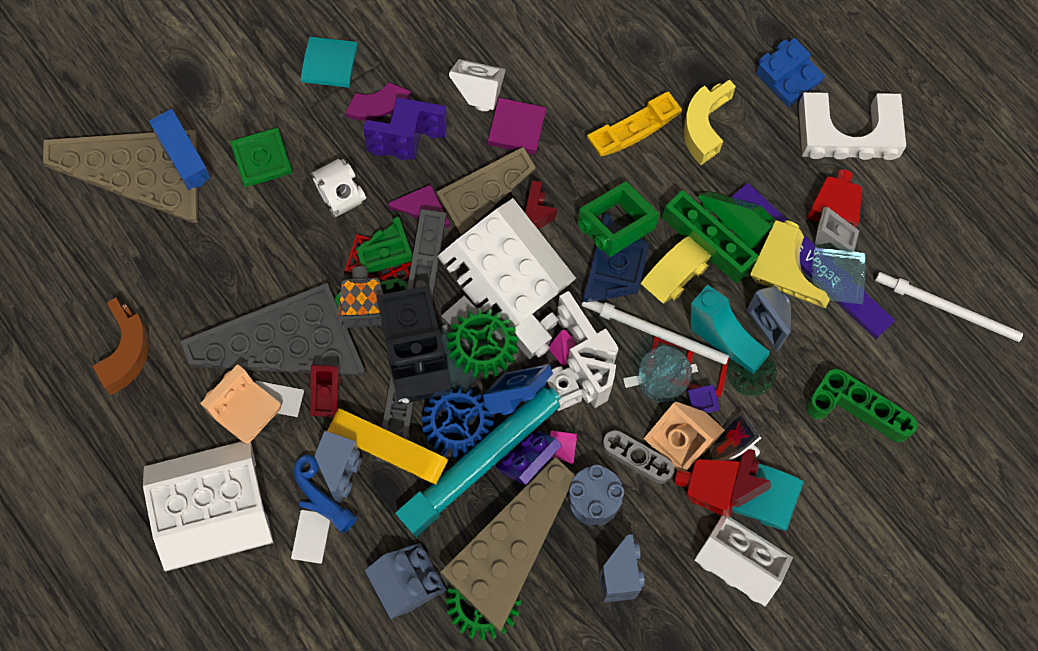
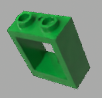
[577,181,659,257]

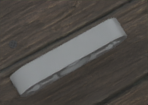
[602,431,674,484]

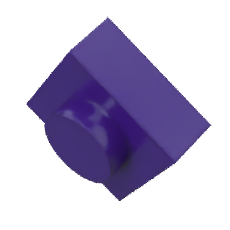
[687,384,720,413]

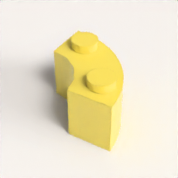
[641,236,711,304]

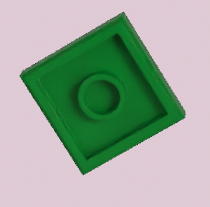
[230,127,293,188]

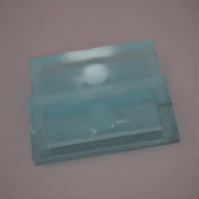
[811,247,866,304]

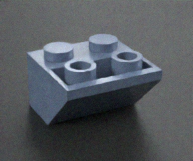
[314,431,362,504]
[599,534,644,603]
[365,543,446,619]

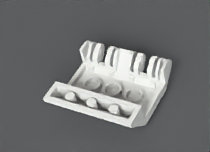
[437,198,576,327]

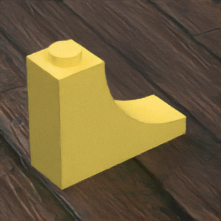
[750,220,830,309]

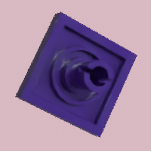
[496,431,562,485]

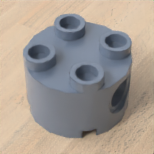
[568,465,624,526]

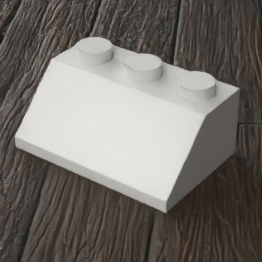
[694,516,793,606]

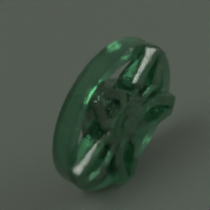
[727,356,777,396]

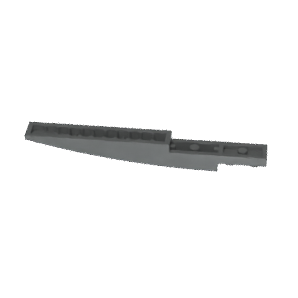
[376,209,447,463]

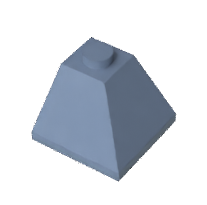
[747,286,791,351]

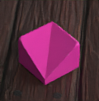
[549,329,578,368]
[548,431,577,465]

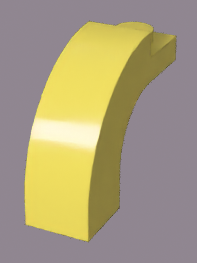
[683,80,736,165]

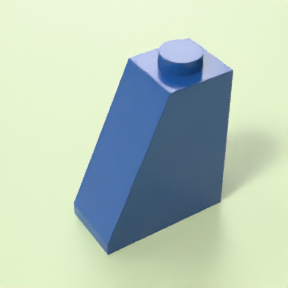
[149,109,210,190]

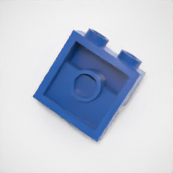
[756,38,825,107]
[483,364,553,415]

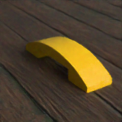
[587,91,682,157]

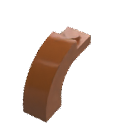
[92,298,149,395]

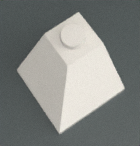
[449,59,506,111]

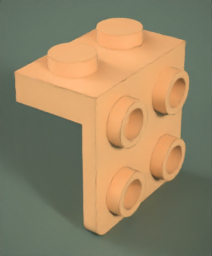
[200,364,282,444]

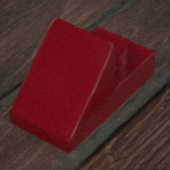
[525,180,557,230]
[310,364,341,417]
[732,449,771,507]

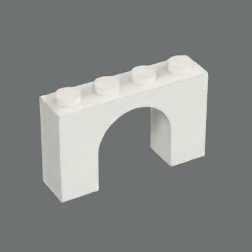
[799,92,906,160]

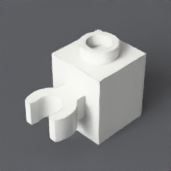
[513,312,559,359]

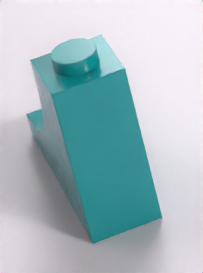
[691,285,769,374]

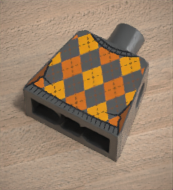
[337,266,383,329]

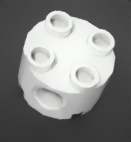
[311,159,366,217]

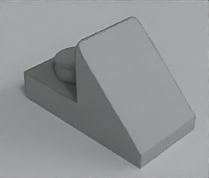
[815,207,859,254]

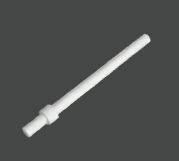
[875,272,1023,342]
[582,301,729,365]

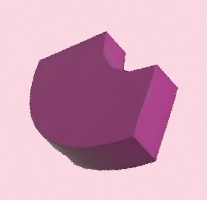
[345,82,411,121]

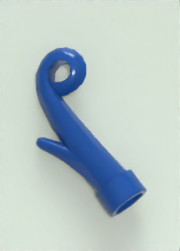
[293,454,357,534]

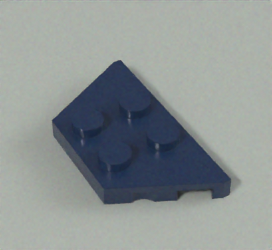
[583,214,649,303]

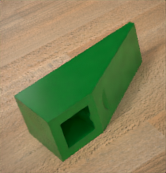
[697,191,776,249]

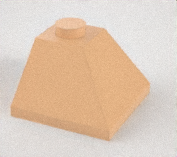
[644,402,725,471]

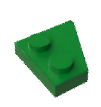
[356,217,413,274]

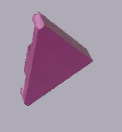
[388,185,450,228]

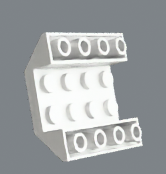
[143,442,273,572]

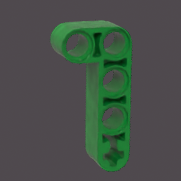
[806,369,918,442]

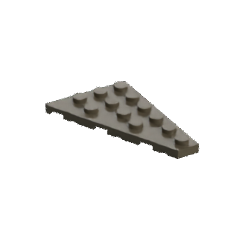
[43,130,198,223]

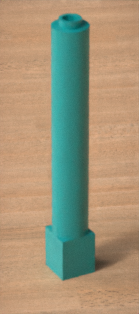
[395,387,561,538]

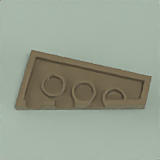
[436,147,536,237]

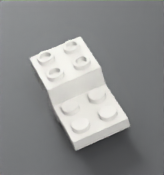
[556,291,618,408]

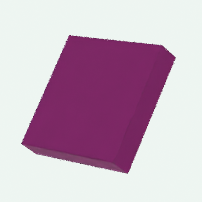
[488,98,546,155]

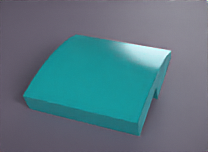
[301,37,358,88]
[732,464,804,531]

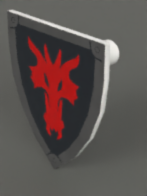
[706,410,761,461]

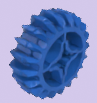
[422,386,494,458]

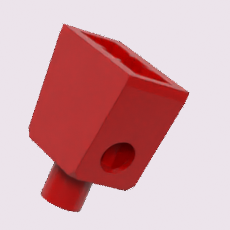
[807,169,862,228]
[675,459,740,518]

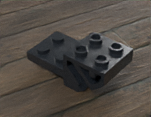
[376,286,451,405]

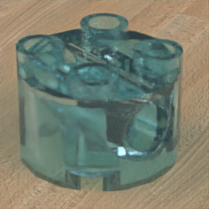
[637,346,692,403]

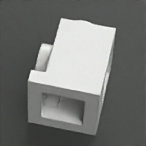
[545,367,583,411]

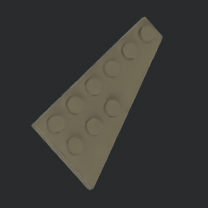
[440,457,575,633]

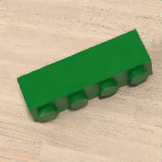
[662,190,759,284]

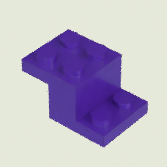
[363,98,447,160]

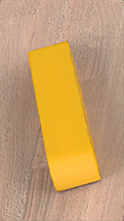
[327,408,448,485]

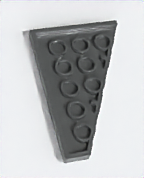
[180,283,366,376]

